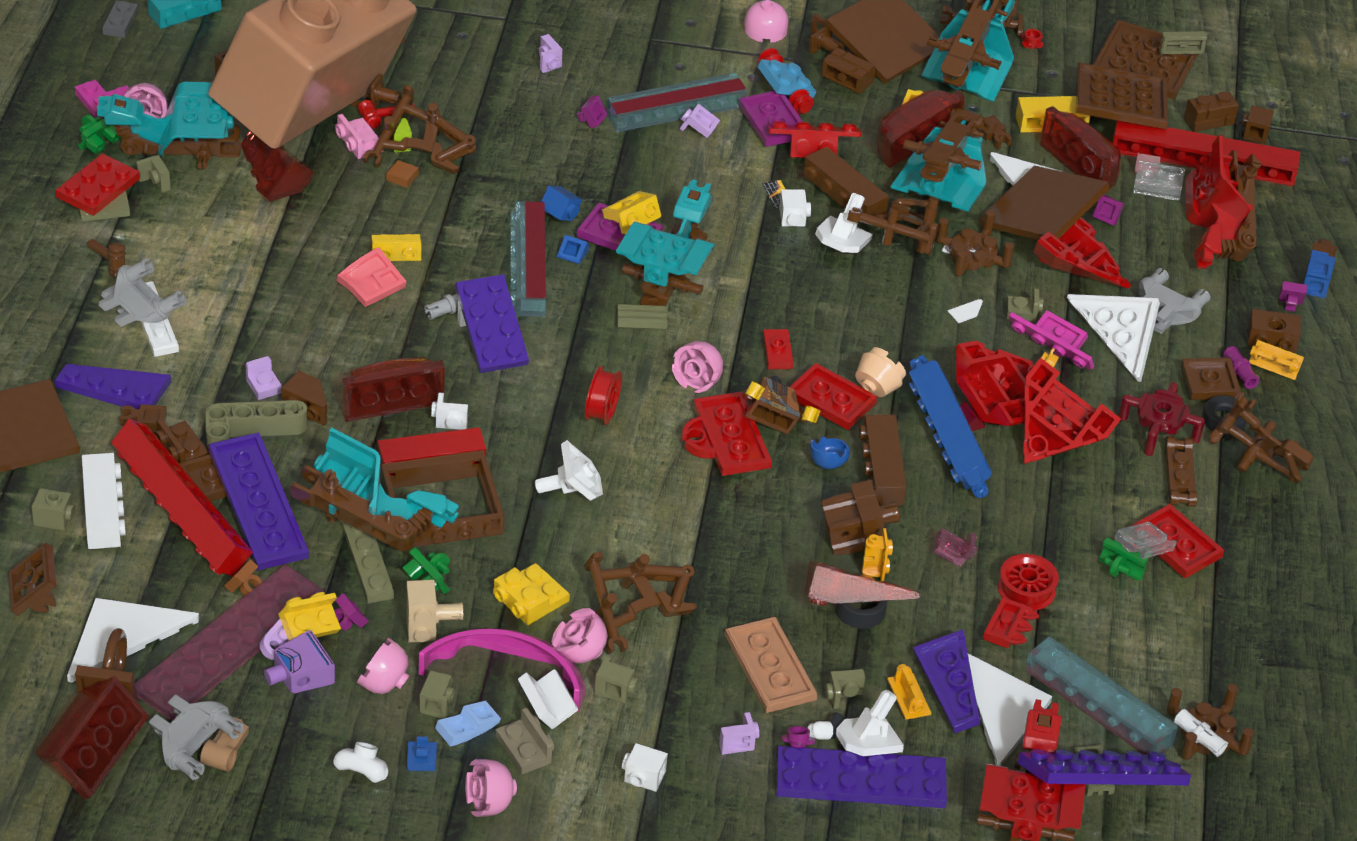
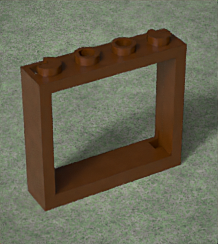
[381,450,504,548]

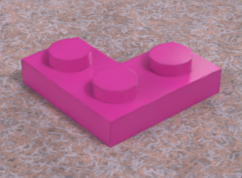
[75,80,129,118]

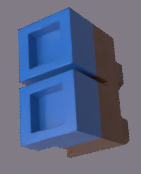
[1303,239,1337,298]

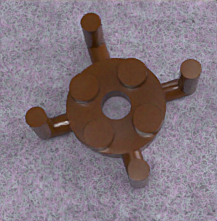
[936,210,1014,276]
[1167,684,1254,760]

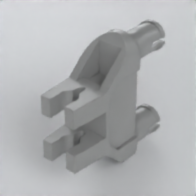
[99,258,186,327]
[1138,268,1210,334]
[149,694,244,780]

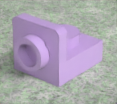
[539,34,562,73]
[679,104,720,138]
[246,356,282,400]
[719,712,759,755]

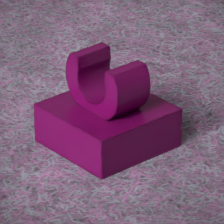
[577,95,608,128]
[1093,195,1125,225]
[1278,281,1307,312]
[334,593,369,631]

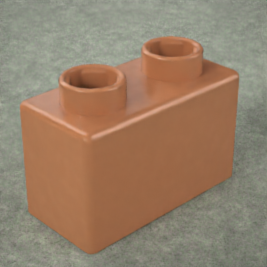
[209,0,417,149]

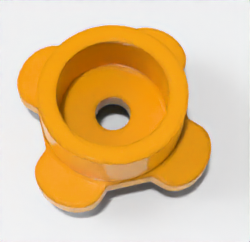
[1041,348,1059,367]

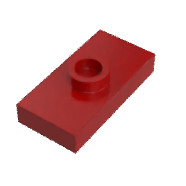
[763,329,793,370]

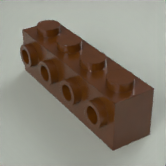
[803,147,889,225]
[859,415,906,505]

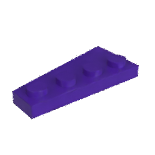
[55,364,171,409]
[913,629,980,734]

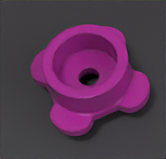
[782,726,815,748]

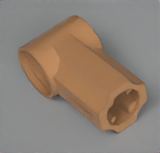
[200,717,249,772]

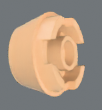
[855,347,906,397]

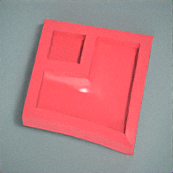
[337,247,407,307]

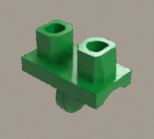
[78,114,121,154]
[1099,536,1150,582]
[403,547,450,595]

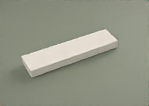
[140,281,179,357]

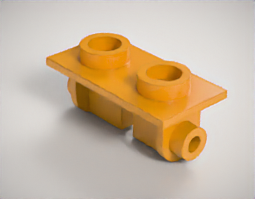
[1249,340,1304,380]
[861,528,893,585]
[887,664,931,720]

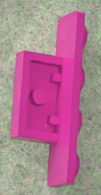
[1008,310,1094,371]

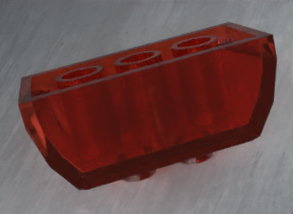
[876,90,965,168]
[1040,106,1121,190]
[342,357,445,422]
[35,676,149,799]

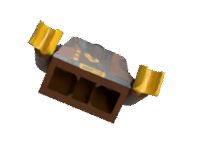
[742,376,821,435]

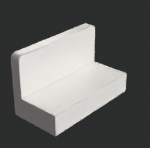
[518,670,578,729]

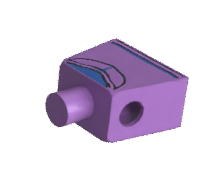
[264,630,335,693]

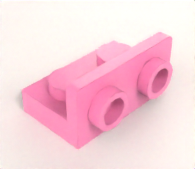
[335,114,384,159]

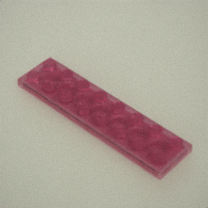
[135,564,325,721]

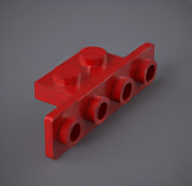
[767,121,862,158]

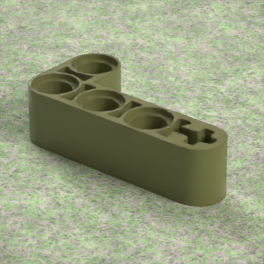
[206,400,307,451]

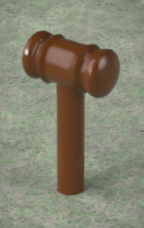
[87,239,126,277]

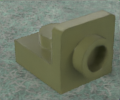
[136,155,171,192]
[1007,288,1043,322]
[825,669,865,709]

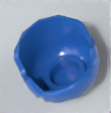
[810,436,850,469]

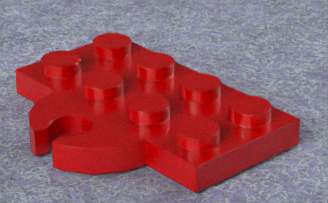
[682,391,772,476]

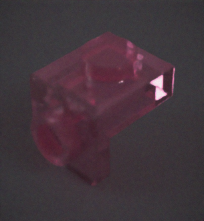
[934,528,977,567]

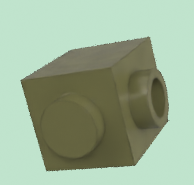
[32,488,75,531]

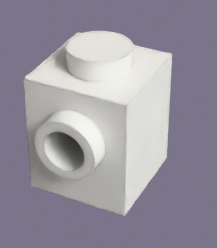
[779,189,811,226]
[622,743,668,792]

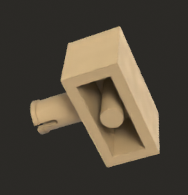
[407,580,463,642]

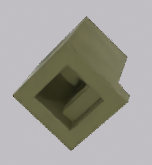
[595,656,639,703]
[420,670,455,719]

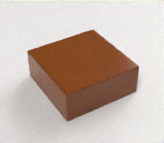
[386,160,419,188]

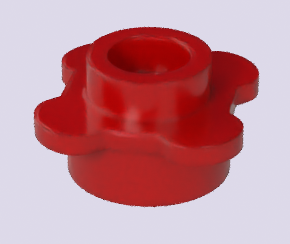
[1021,29,1044,49]

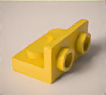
[602,191,661,234]
[372,234,421,261]
[278,592,341,641]

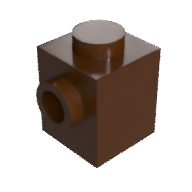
[1242,105,1274,144]

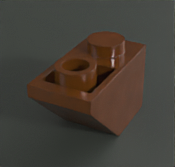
[282,370,327,426]

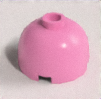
[744,0,789,42]
[123,83,168,118]
[672,341,723,393]
[552,608,608,663]
[357,638,409,694]
[465,759,517,817]

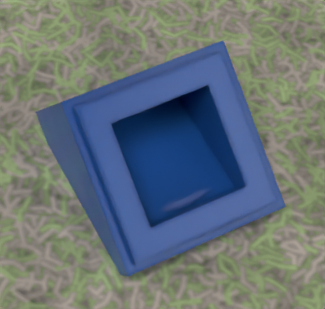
[557,235,590,264]

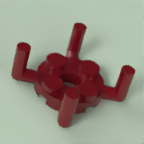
[1118,382,1205,456]

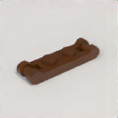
[1165,436,1197,507]

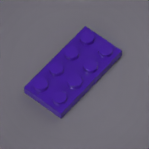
[455,274,529,373]

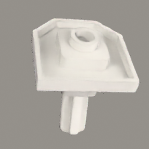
[815,193,873,253]
[535,440,603,501]
[836,690,904,756]

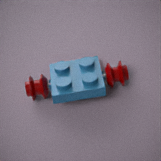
[757,48,816,114]

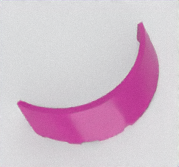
[419,629,586,712]

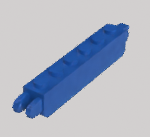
[909,355,992,499]

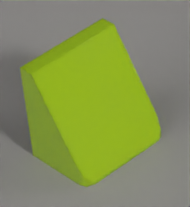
[394,118,412,153]

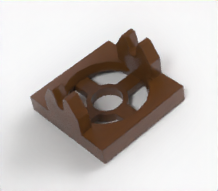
[8,543,56,616]

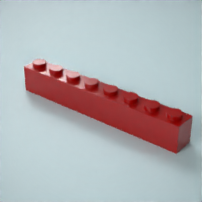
[1111,120,1300,186]
[111,418,253,576]

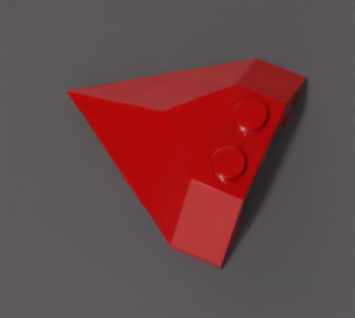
[1033,217,1131,289]
[956,341,1034,426]
[1023,357,1121,465]

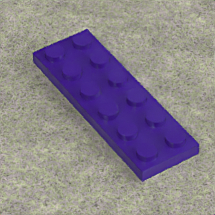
[209,432,309,571]
[776,746,947,808]
[1018,749,1191,786]

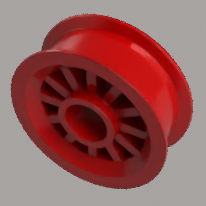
[585,366,622,425]
[998,554,1059,610]

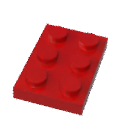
[55,153,140,216]
[790,363,878,430]
[1131,504,1224,579]

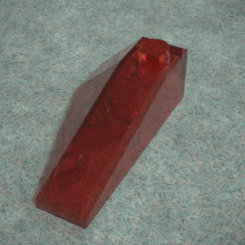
[241,131,314,202]
[805,560,920,606]

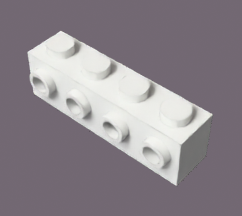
[82,453,125,549]

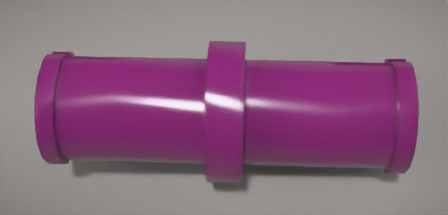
[1223,346,1259,389]

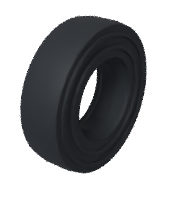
[1203,395,1247,435]

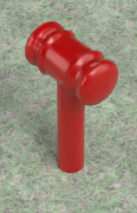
[358,100,415,129]

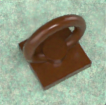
[75,628,138,713]

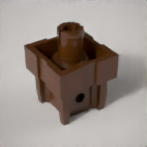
[821,480,900,555]

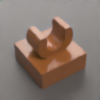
[224,559,262,597]

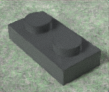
[103,1,138,38]

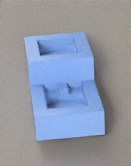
[435,701,501,747]

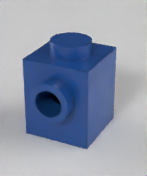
[541,185,582,221]

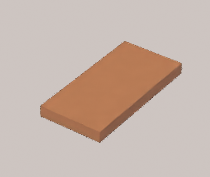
[725,617,817,713]

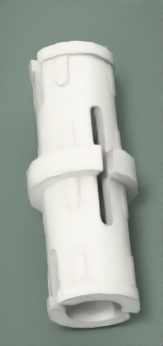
[1174,709,1228,757]

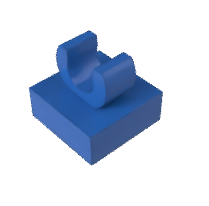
[407,736,437,771]

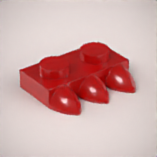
[983,597,1039,648]

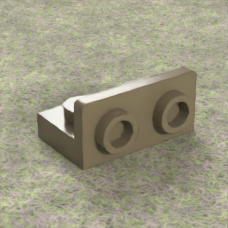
[495,708,554,775]

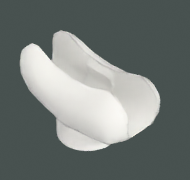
[333,742,388,783]

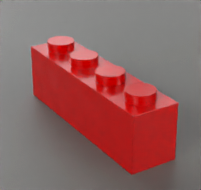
[378,427,486,476]

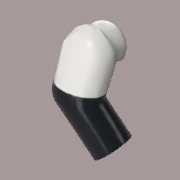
[807,712,845,740]

